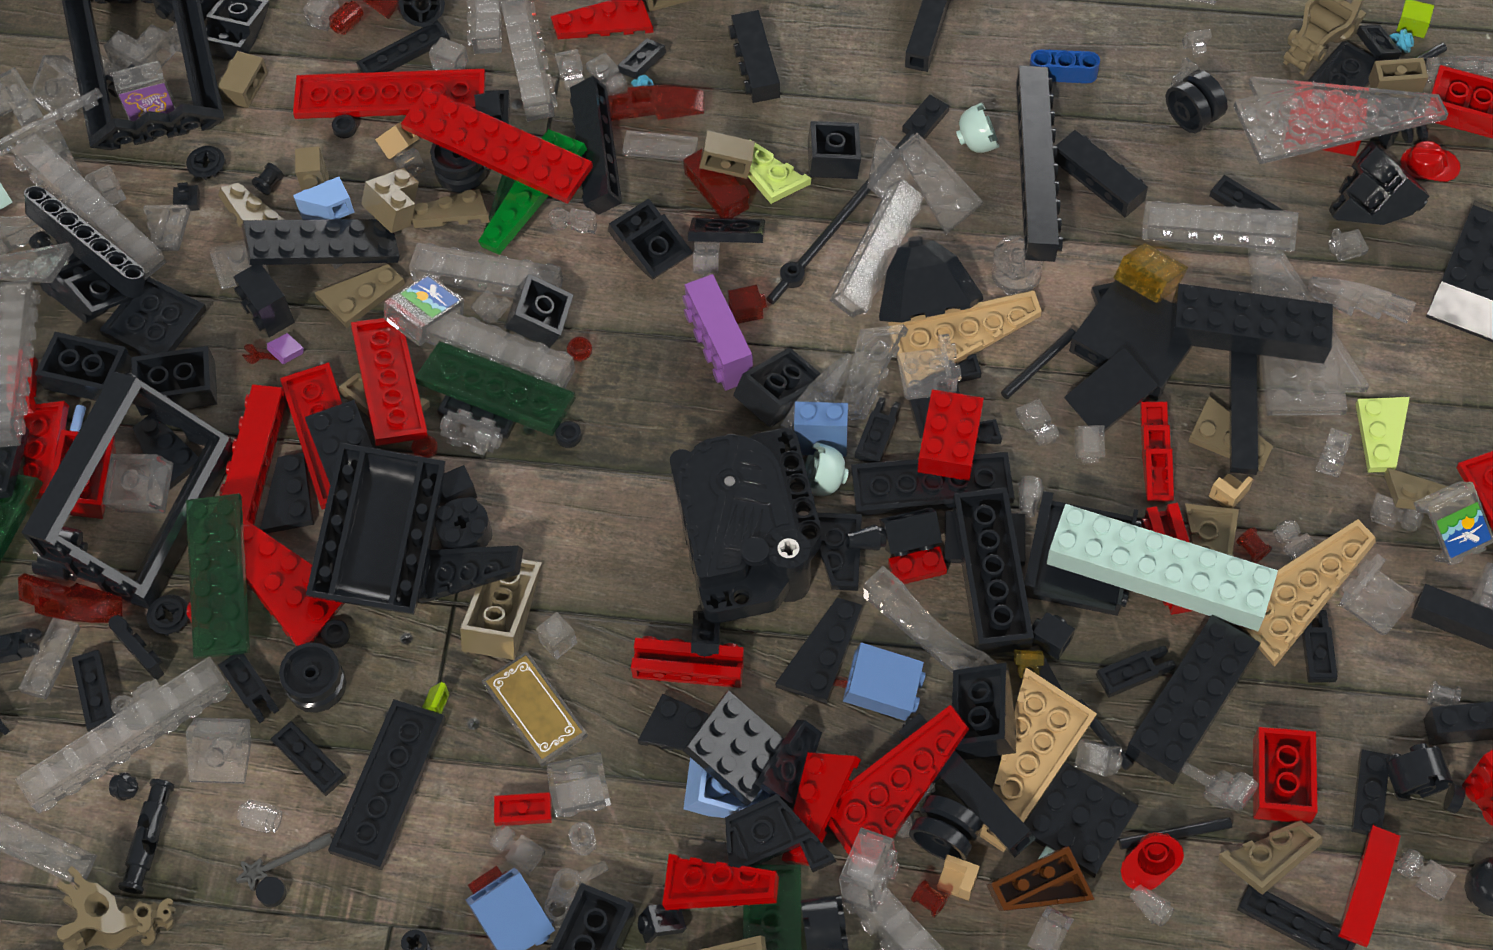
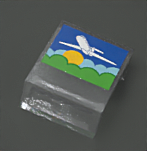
[384,274,464,346]
[1413,481,1493,565]

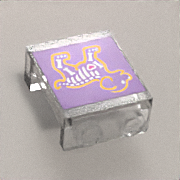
[112,61,177,121]

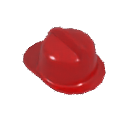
[1400,141,1461,182]
[1120,832,1184,891]

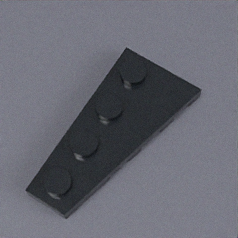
[419,545,523,604]
[775,597,863,704]

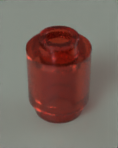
[329,1,364,35]

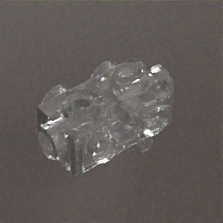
[440,408,503,456]

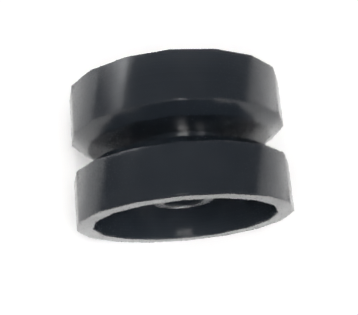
[1165,70,1228,134]
[430,143,488,193]
[279,643,347,713]
[909,795,983,861]

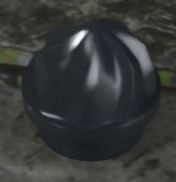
[109,772,139,801]

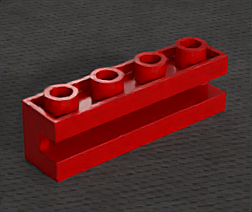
[1141,503,1193,615]
[631,636,745,688]

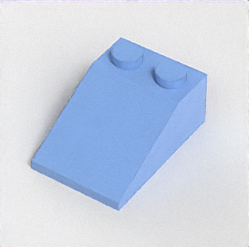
[683,758,771,818]

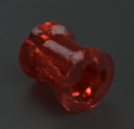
[1236,527,1272,563]
[911,879,949,918]

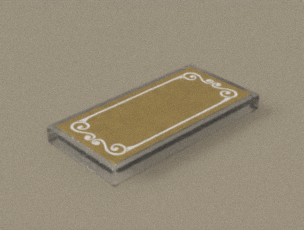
[481,651,588,767]

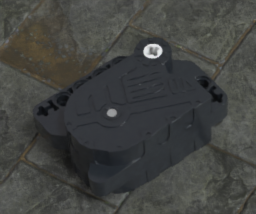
[670,428,821,624]

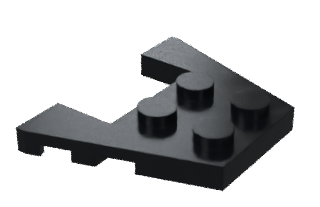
[907,354,1002,444]
[725,794,836,908]

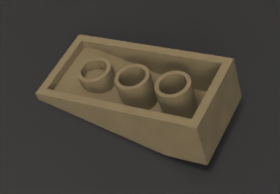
[460,559,542,660]

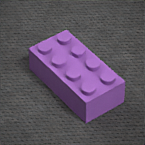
[682,274,753,391]

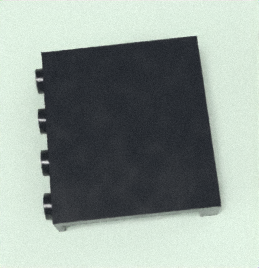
[1069,274,1193,401]
[1024,491,1141,616]

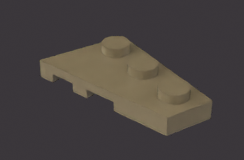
[1219,820,1322,895]

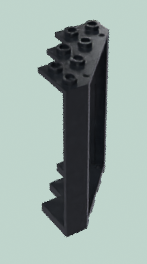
[62,0,224,150]
[21,371,233,609]

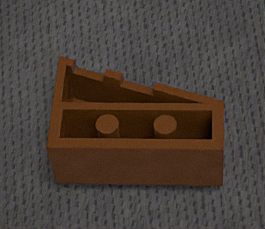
[986,846,1095,911]

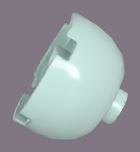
[956,103,1000,153]
[805,442,848,496]

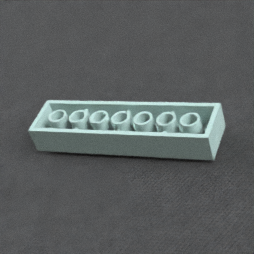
[1047,504,1278,631]

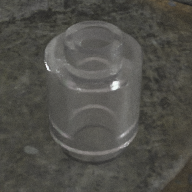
[237,799,282,833]

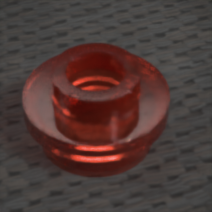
[567,337,592,361]
[412,435,438,458]

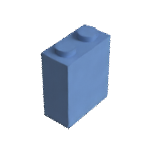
[794,401,848,456]
[843,643,925,721]
[465,868,555,950]

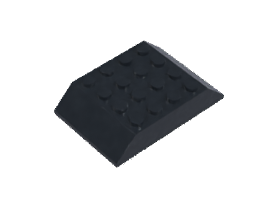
[1426,201,1493,342]
[306,443,446,615]

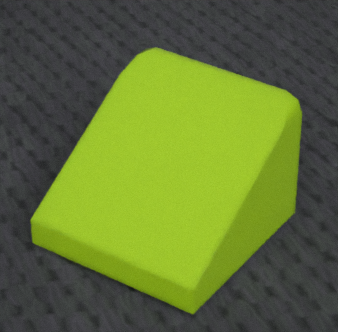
[422,682,449,714]

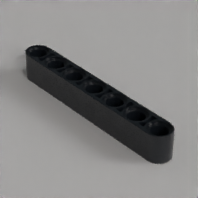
[24,186,144,298]

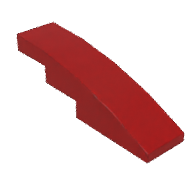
[1140,402,1174,501]
[1338,825,1401,948]

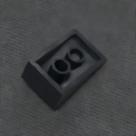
[733,347,827,427]
[952,663,1016,760]

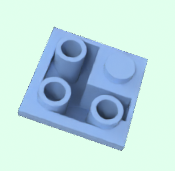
[293,177,354,220]

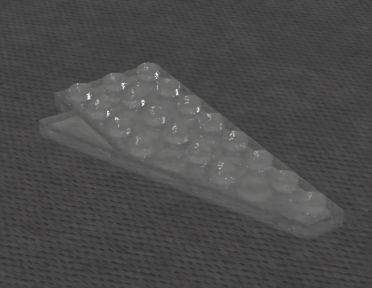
[1233,76,1448,164]
[1247,237,1369,416]

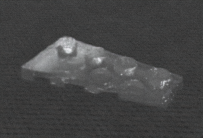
[898,133,983,235]
[0,242,74,283]

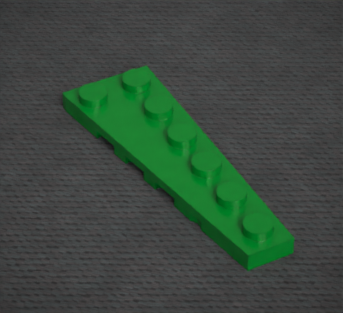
[478,129,587,255]

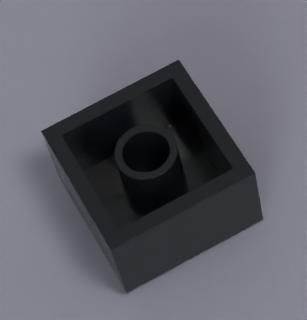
[807,121,861,179]
[233,265,295,337]
[504,273,573,348]

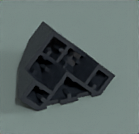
[1329,141,1429,225]
[879,236,983,323]

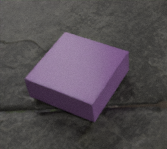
[267,333,303,364]

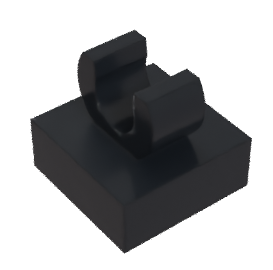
[173,182,200,213]

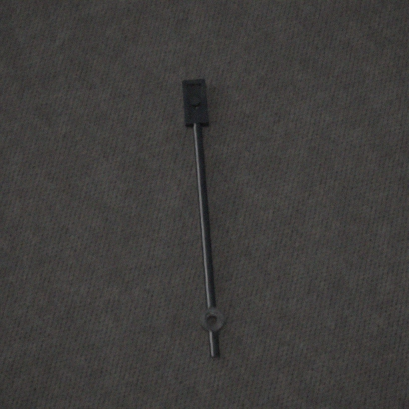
[766,94,949,304]

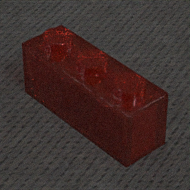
[683,149,750,218]

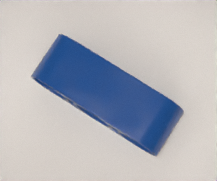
[1030,49,1100,83]

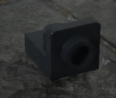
[638,904,687,943]

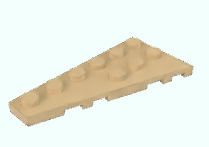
[888,291,1042,389]
[1239,519,1376,667]
[980,668,1097,852]

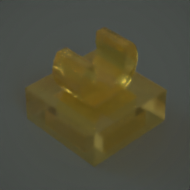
[1014,650,1044,678]

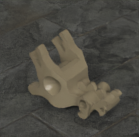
[1283,0,1366,76]
[56,866,176,950]

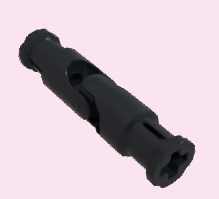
[118,779,175,895]

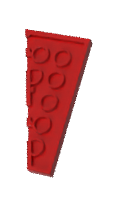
[205,503,344,646]
[828,705,969,878]

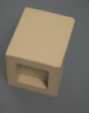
[375,122,420,159]
[1209,474,1253,509]
[937,855,980,901]

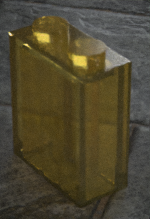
[1113,243,1188,303]

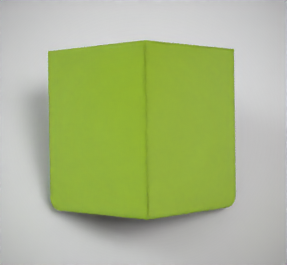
[1396,0,1434,38]

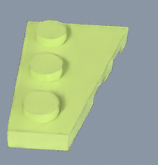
[748,139,812,204]
[1356,397,1410,473]

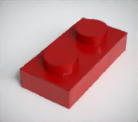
[888,546,947,586]
[494,792,552,826]

